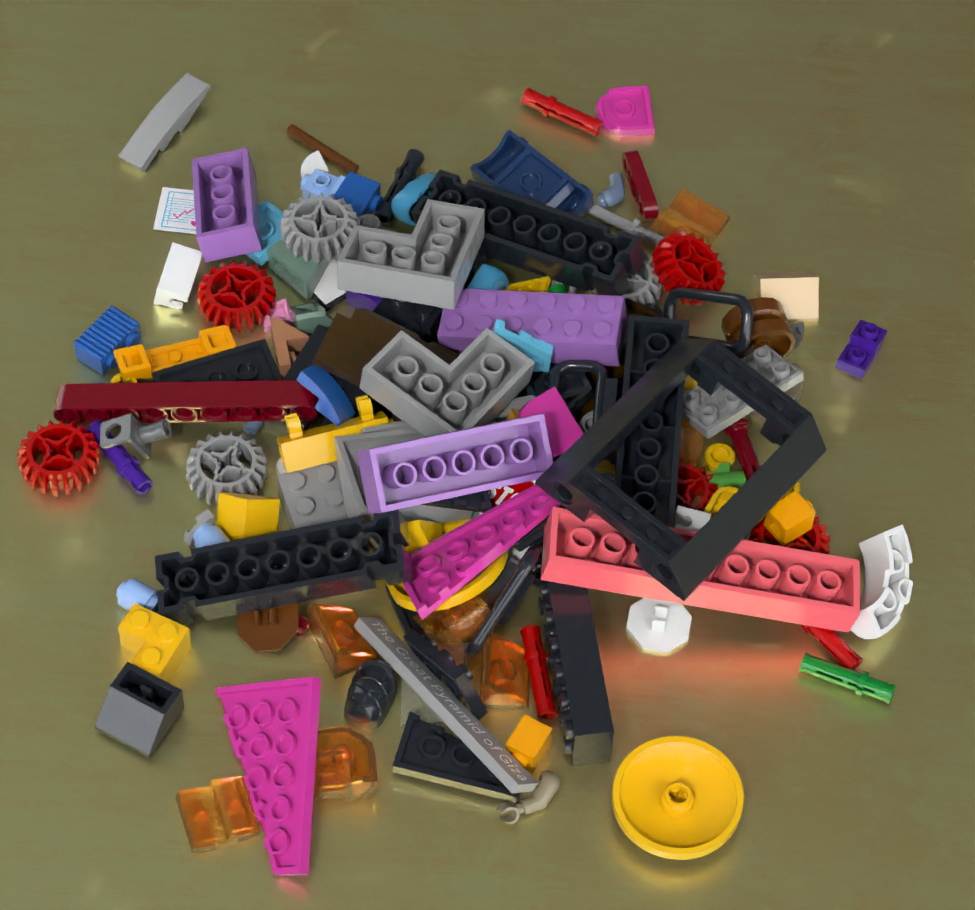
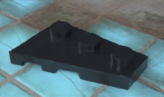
[403,629,488,720]

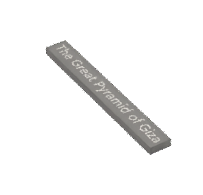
[354,617,538,794]

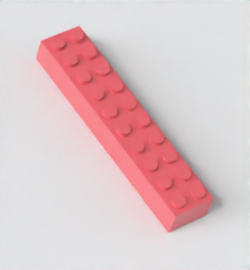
[541,507,860,632]

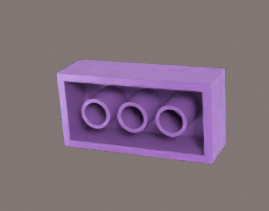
[192,147,262,263]

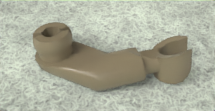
[496,770,560,824]

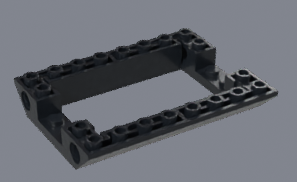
[535,338,827,602]

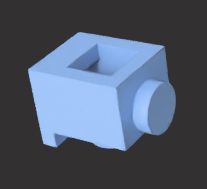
[300,168,346,199]

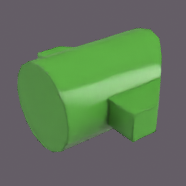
[709,462,746,489]

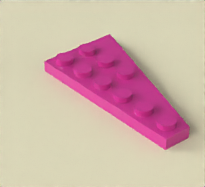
[402,484,561,620]

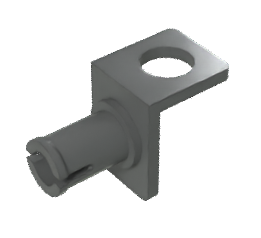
[100,414,172,459]

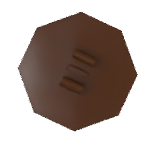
[238,603,299,652]

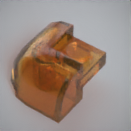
[413,595,490,647]
[313,726,378,802]

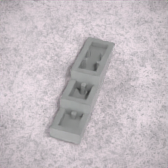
[119,73,211,172]

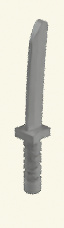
[587,204,666,245]

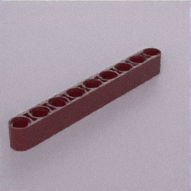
[53,380,319,424]

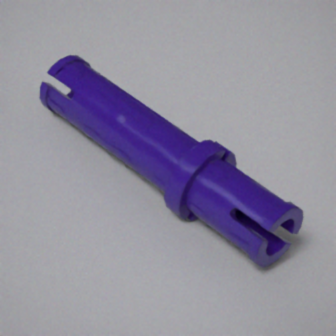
[88,420,153,495]

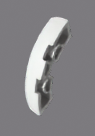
[850,524,913,640]

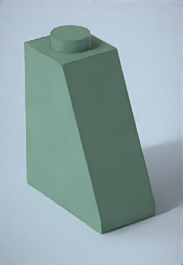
[268,226,333,300]

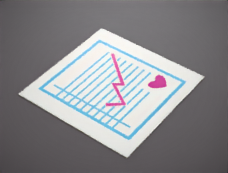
[153,187,196,234]

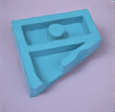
[494,319,553,372]

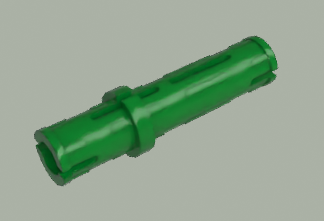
[799,653,896,704]

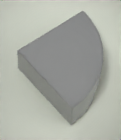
[184,509,215,548]

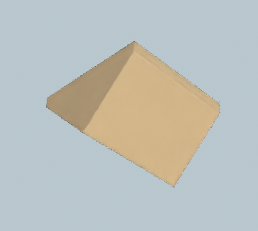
[754,271,819,322]

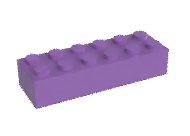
[437,289,628,366]
[356,414,553,514]

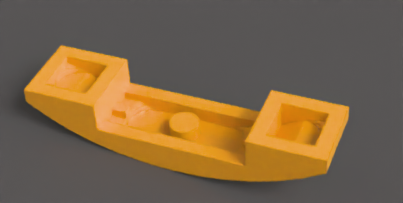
[113,325,237,379]

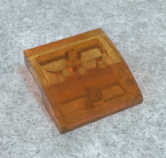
[649,189,730,245]
[175,775,261,854]

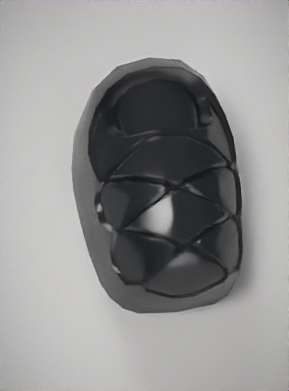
[343,659,397,730]

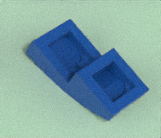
[297,365,355,426]

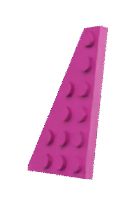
[216,677,321,876]

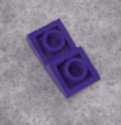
[835,320,887,379]

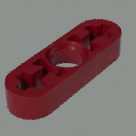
[622,150,659,221]

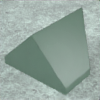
[289,301,334,337]

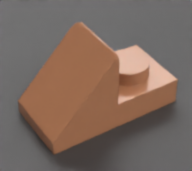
[270,317,310,380]

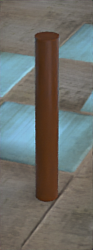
[287,124,359,174]

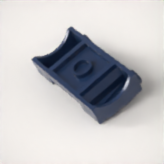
[470,129,594,217]

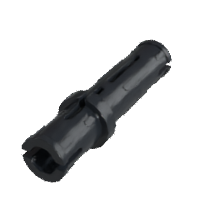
[375,149,425,225]

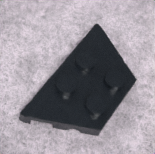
[524,363,594,415]

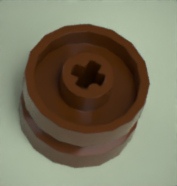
[721,297,796,359]

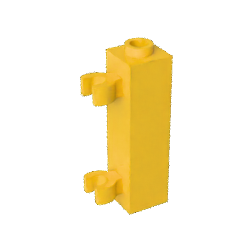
[276,395,394,473]

